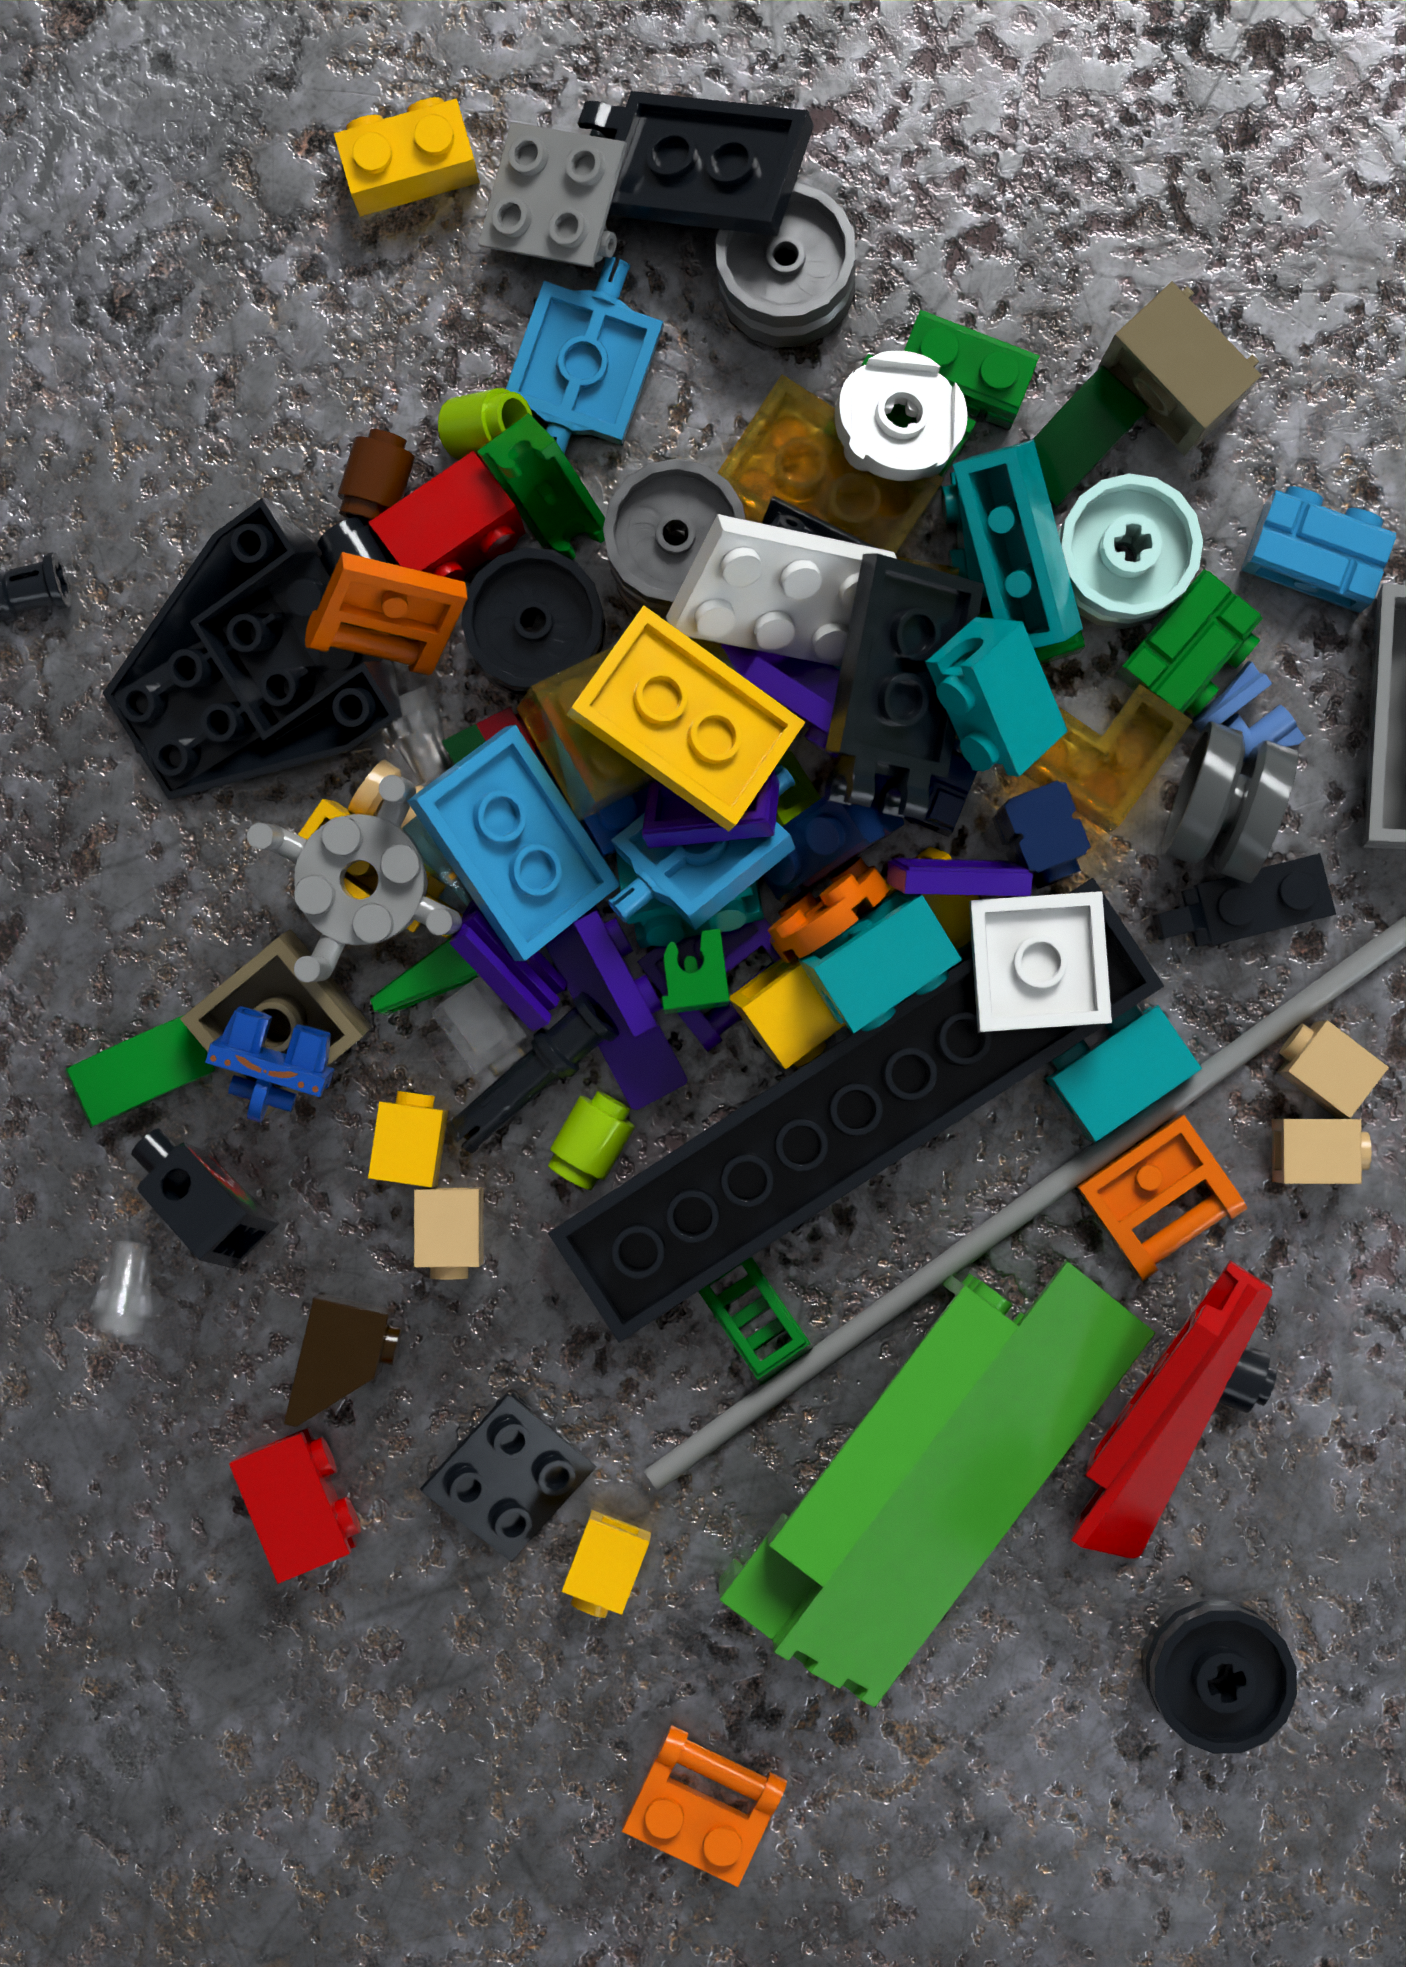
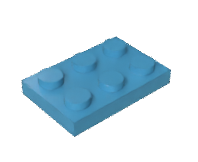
[407,725,620,961]

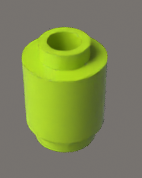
[438,388,532,460]
[548,1091,635,1191]

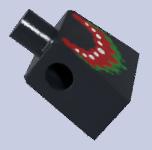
[131,1128,279,1269]

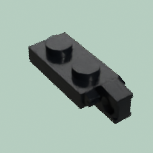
[1152,853,1336,947]

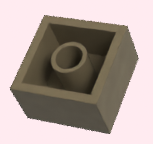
[180,929,373,1118]

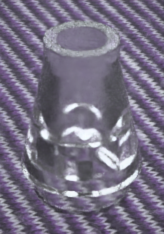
[384,686,452,785]
[88,1241,153,1337]

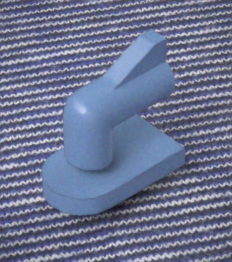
[1192,661,1306,763]

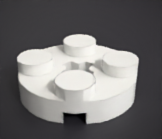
[835,351,967,481]

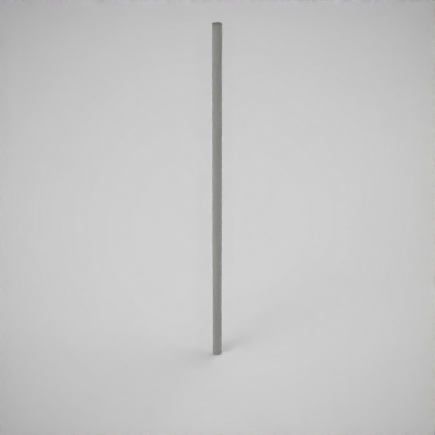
[644,915,1406,1491]

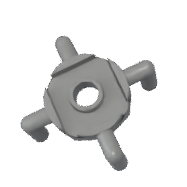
[247,775,462,982]

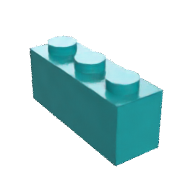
[953,439,1083,648]

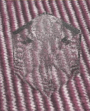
[429,976,531,1078]

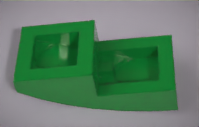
[64,1015,215,1128]

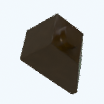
[284,1293,402,1427]

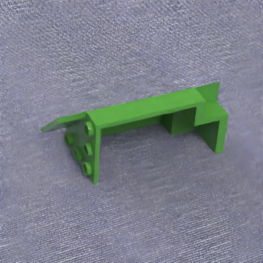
[719,1260,1156,1708]

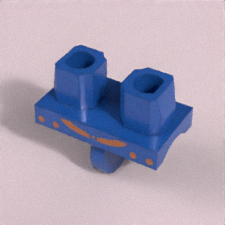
[205,1006,334,1123]

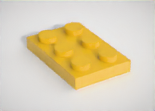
[566,605,805,832]

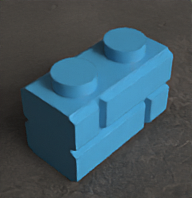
[1241,486,1397,613]

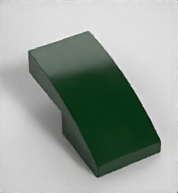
[1032,365,1150,506]

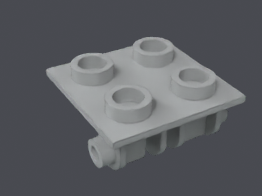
[478,122,627,268]

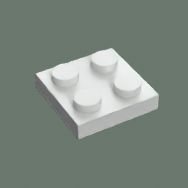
[969,891,1112,1032]

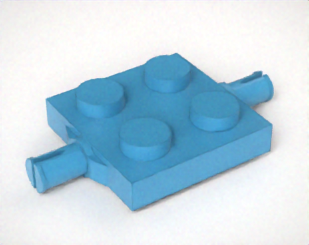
[506,257,664,454]
[608,763,795,930]

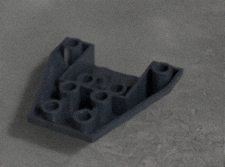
[103,498,402,800]

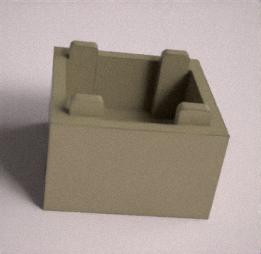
[1098,281,1262,457]

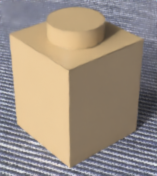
[1277,1020,1389,1119]
[1272,1119,1372,1184]
[414,1188,484,1280]

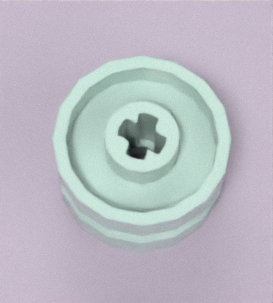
[1058,473,1203,629]

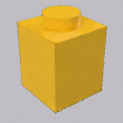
[368,1091,449,1187]
[561,1510,651,1618]

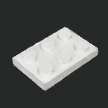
[666,514,897,667]

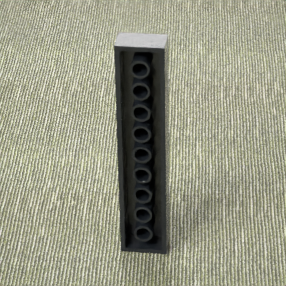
[548,878,1164,1343]

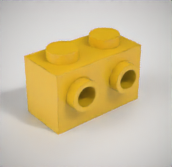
[334,97,480,217]

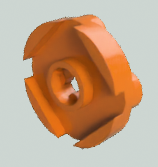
[768,857,890,963]

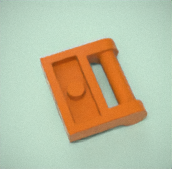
[305,552,468,676]
[1076,1115,1247,1282]
[622,1725,787,1887]

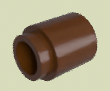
[337,429,415,526]

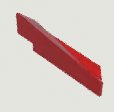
[1071,1260,1272,1559]

